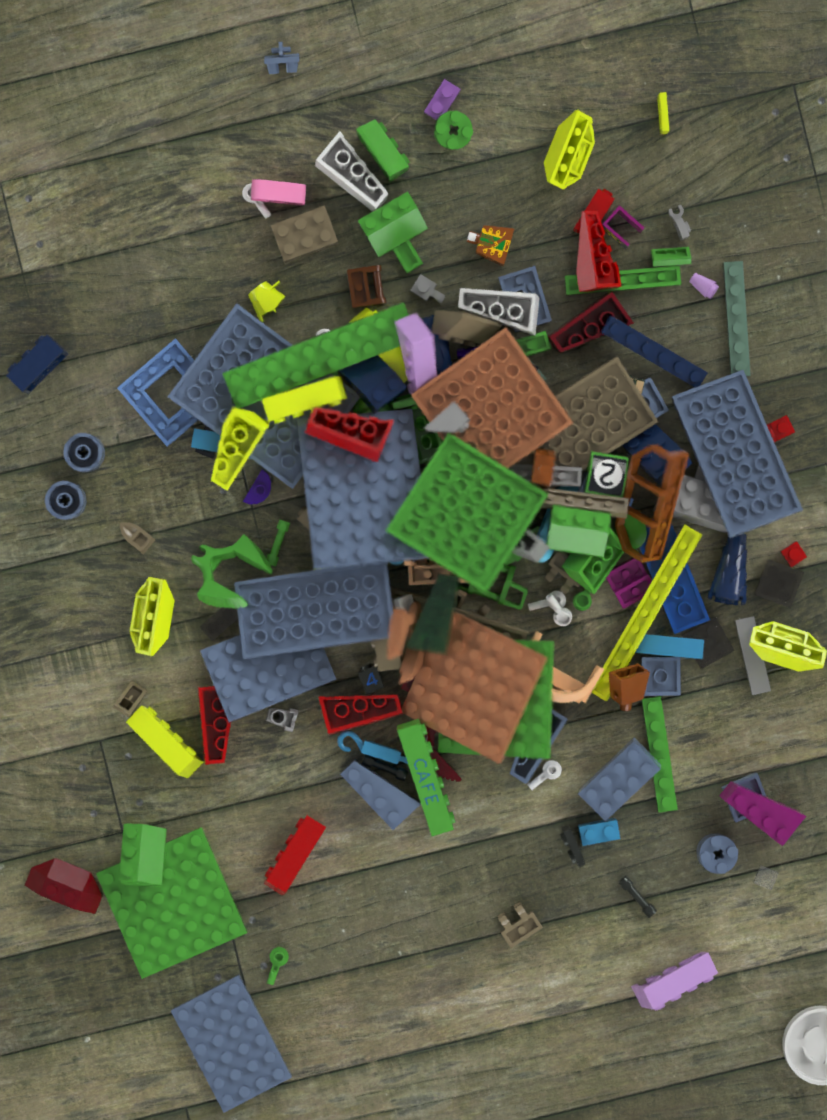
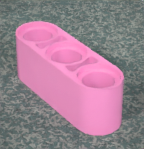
[251,179,306,205]

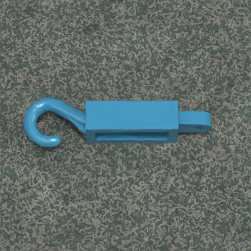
[337,730,408,764]

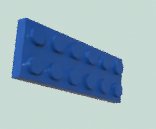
[639,519,710,634]

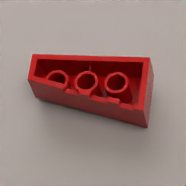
[197,685,231,765]
[318,695,404,735]

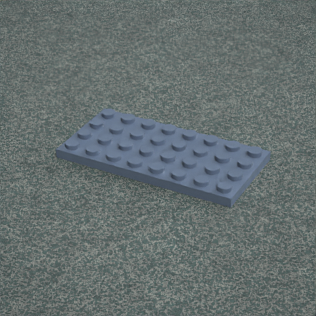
[671,370,803,538]
[234,563,393,659]

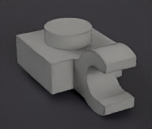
[668,205,691,241]
[410,274,445,303]

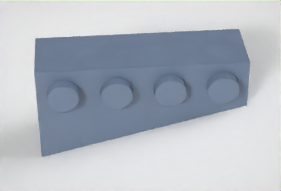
[340,759,421,830]

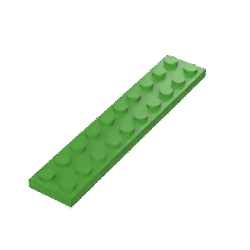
[223,302,409,409]

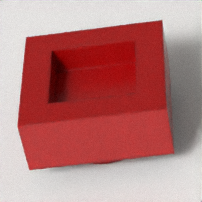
[780,541,807,568]

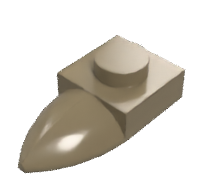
[120,522,155,555]

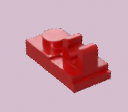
[767,415,795,442]

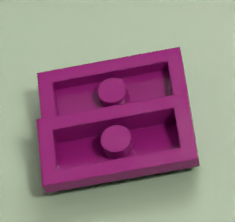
[606,557,652,609]

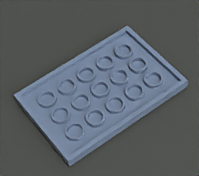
[200,635,336,723]
[171,975,292,1112]

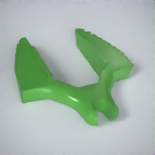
[191,534,273,609]

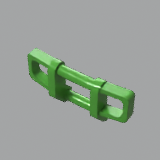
[450,565,528,610]

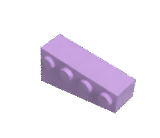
[395,313,437,394]
[631,951,718,1011]

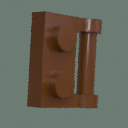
[347,265,387,308]

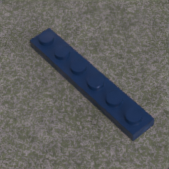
[600,315,708,388]

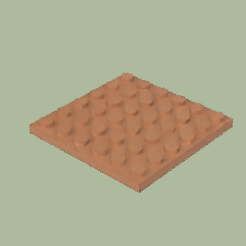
[411,328,573,469]
[402,608,548,763]

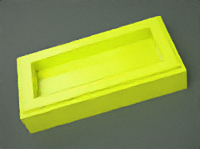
[657,92,669,134]

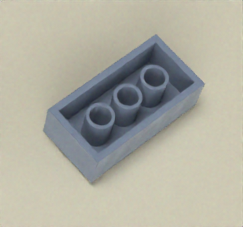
[578,737,661,821]

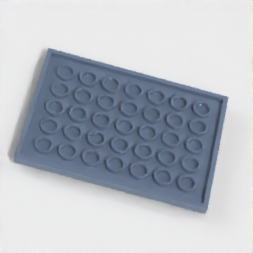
[168,304,360,489]
[297,409,429,570]

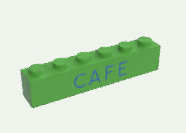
[397,719,456,836]

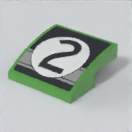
[584,451,629,498]

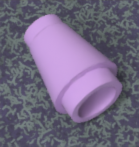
[689,273,719,299]

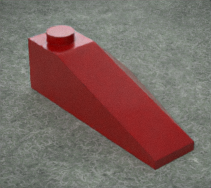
[576,211,622,292]

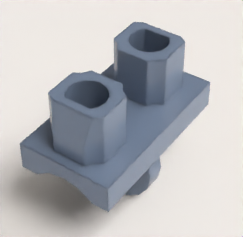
[264,42,300,74]

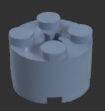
[63,433,105,472]
[45,481,87,520]
[697,833,738,874]

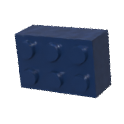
[6,335,68,395]
[622,424,692,486]

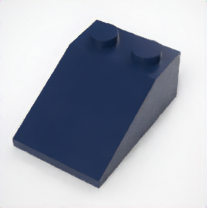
[339,355,407,414]

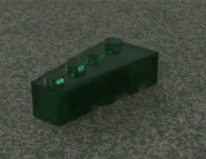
[406,574,461,656]

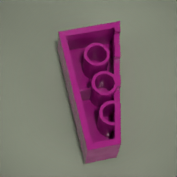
[719,781,806,846]

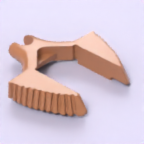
[387,601,425,684]

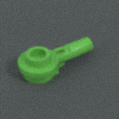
[573,588,592,611]
[267,947,289,985]

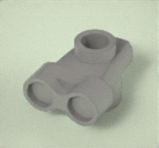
[265,707,298,732]

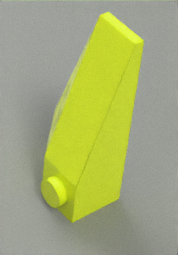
[211,408,270,490]

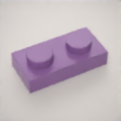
[424,79,461,120]

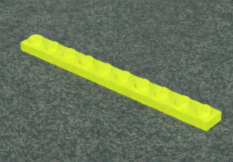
[591,525,702,701]

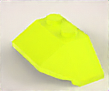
[544,110,595,190]
[129,577,175,656]
[749,621,827,672]

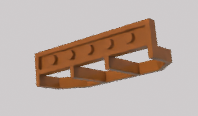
[614,445,689,563]

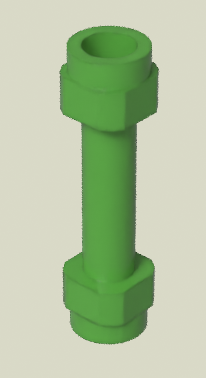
[267,520,290,566]

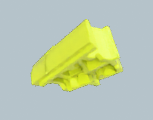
[248,281,286,323]

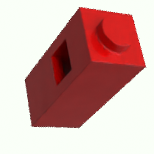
[573,189,615,234]

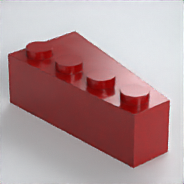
[306,407,394,462]
[264,815,326,896]

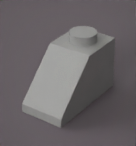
[425,402,471,433]

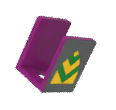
[602,205,644,250]

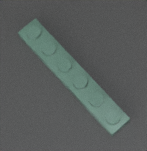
[723,261,751,377]

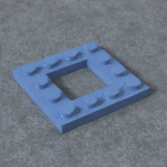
[117,338,198,447]

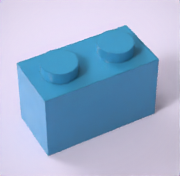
[578,818,620,846]

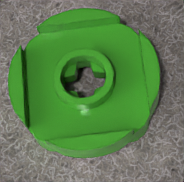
[434,111,473,149]

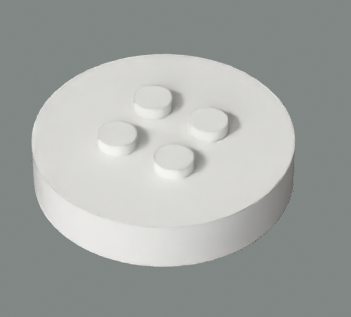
[782,1006,827,1085]

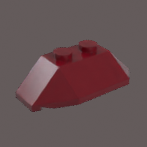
[24,858,103,914]

